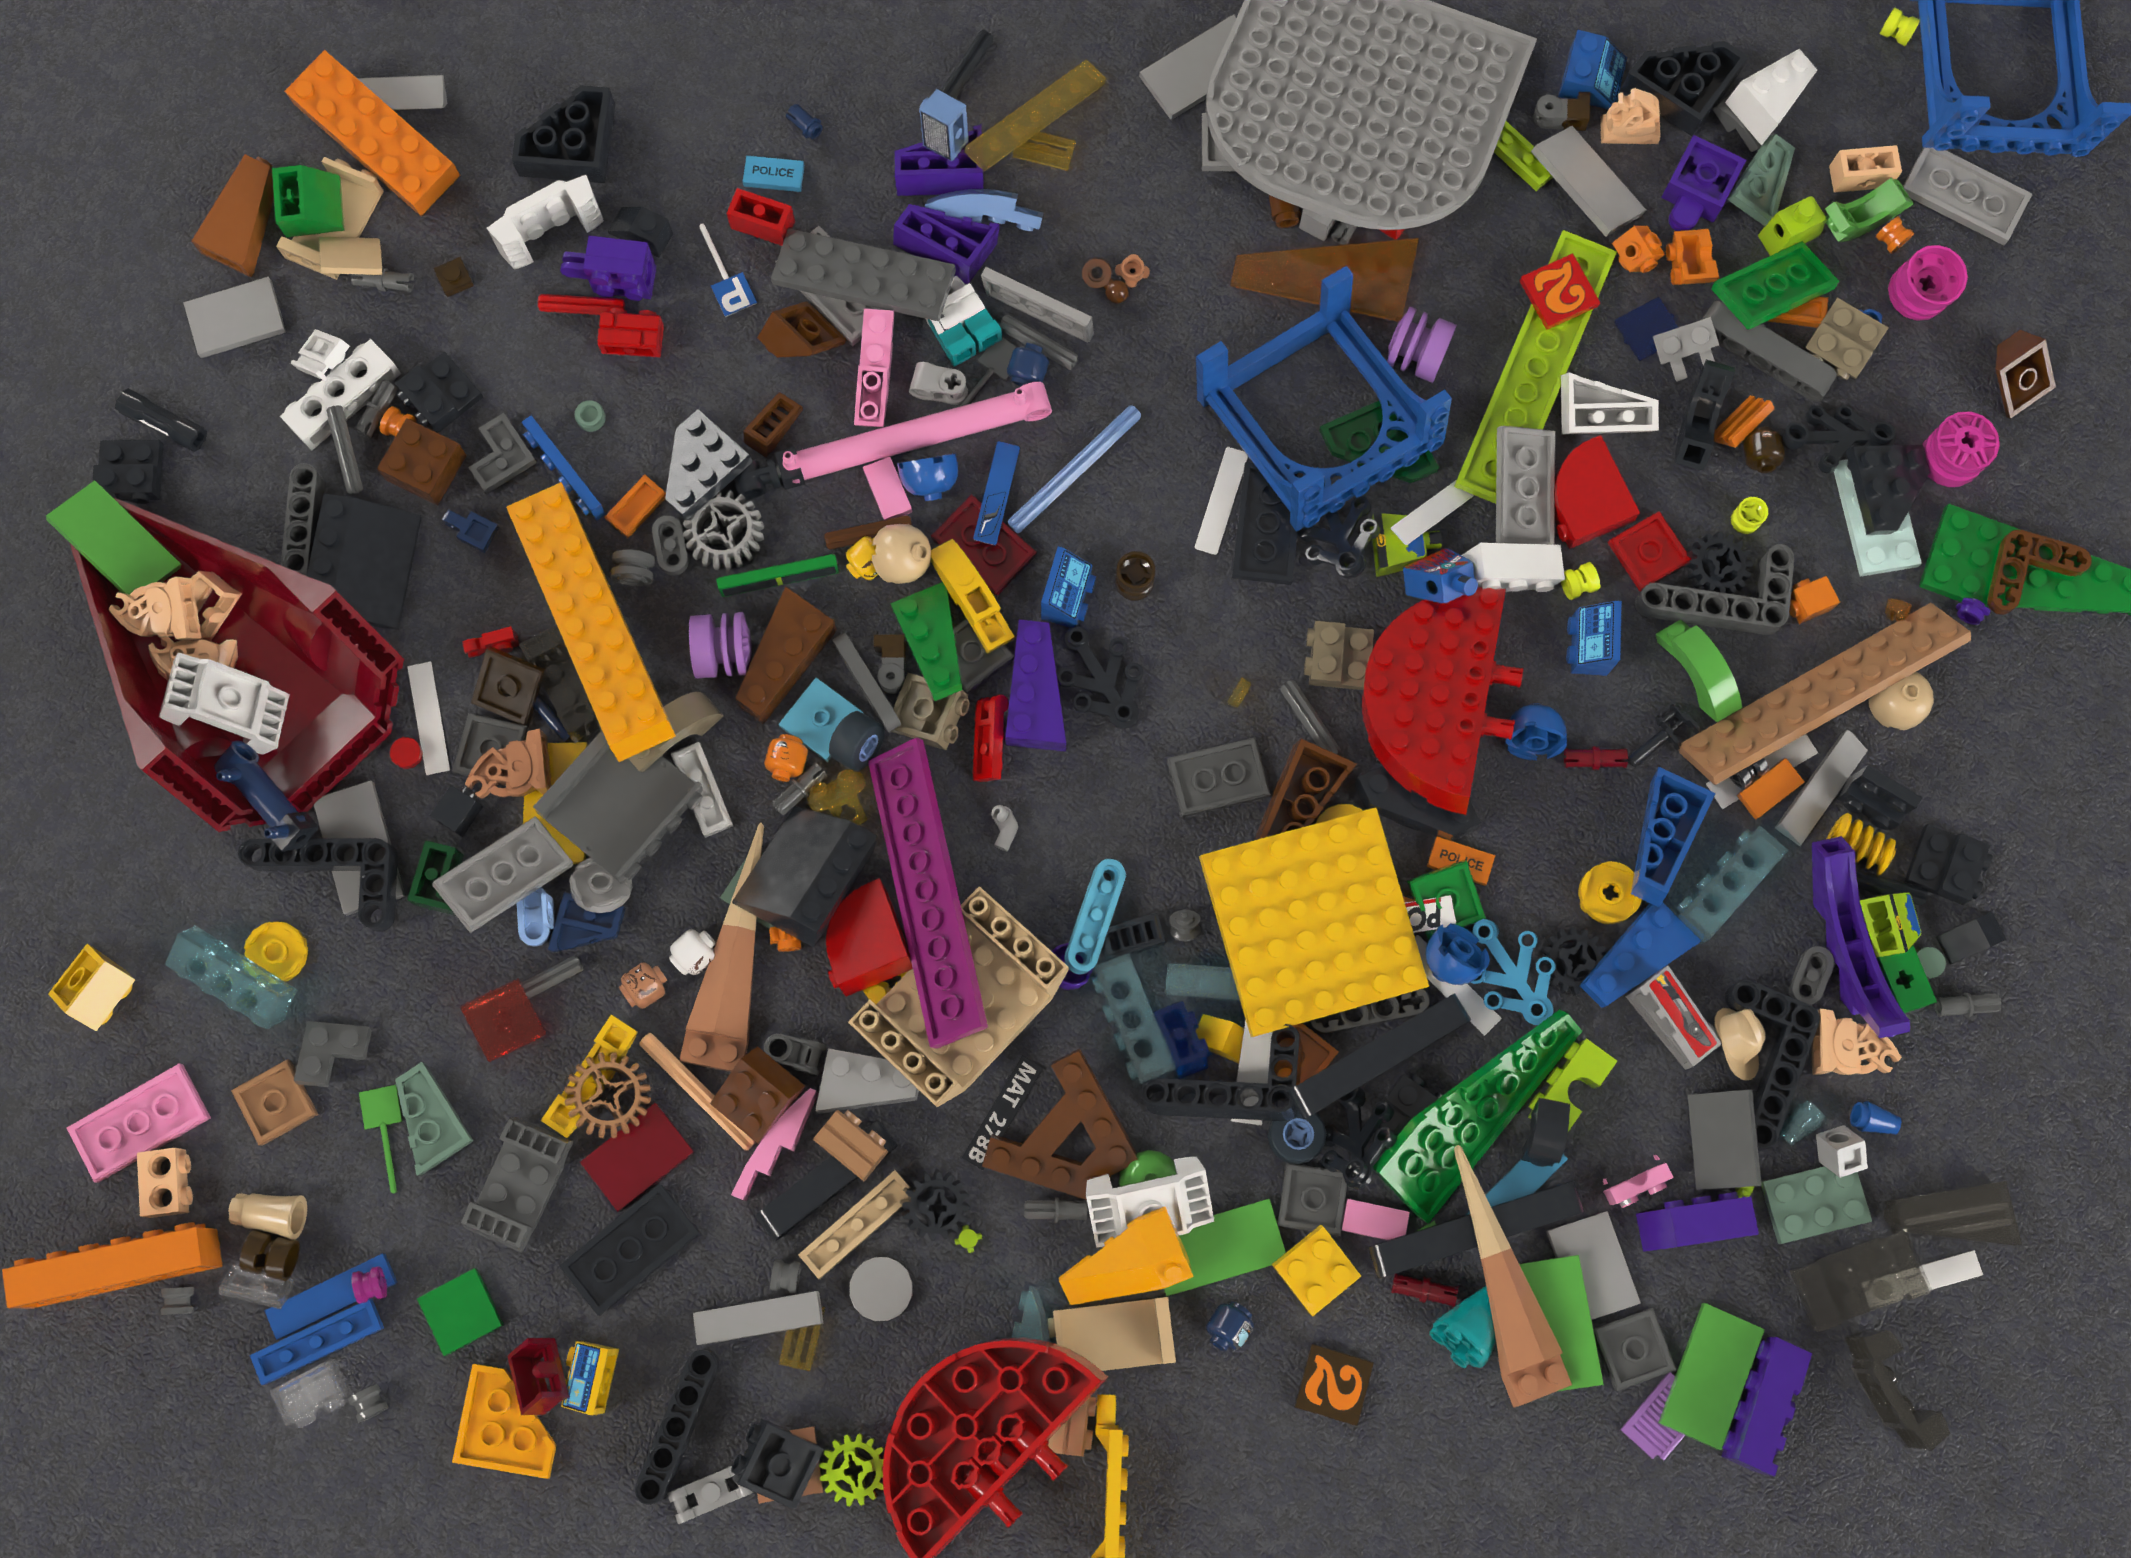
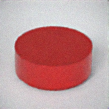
[390,737,423,769]

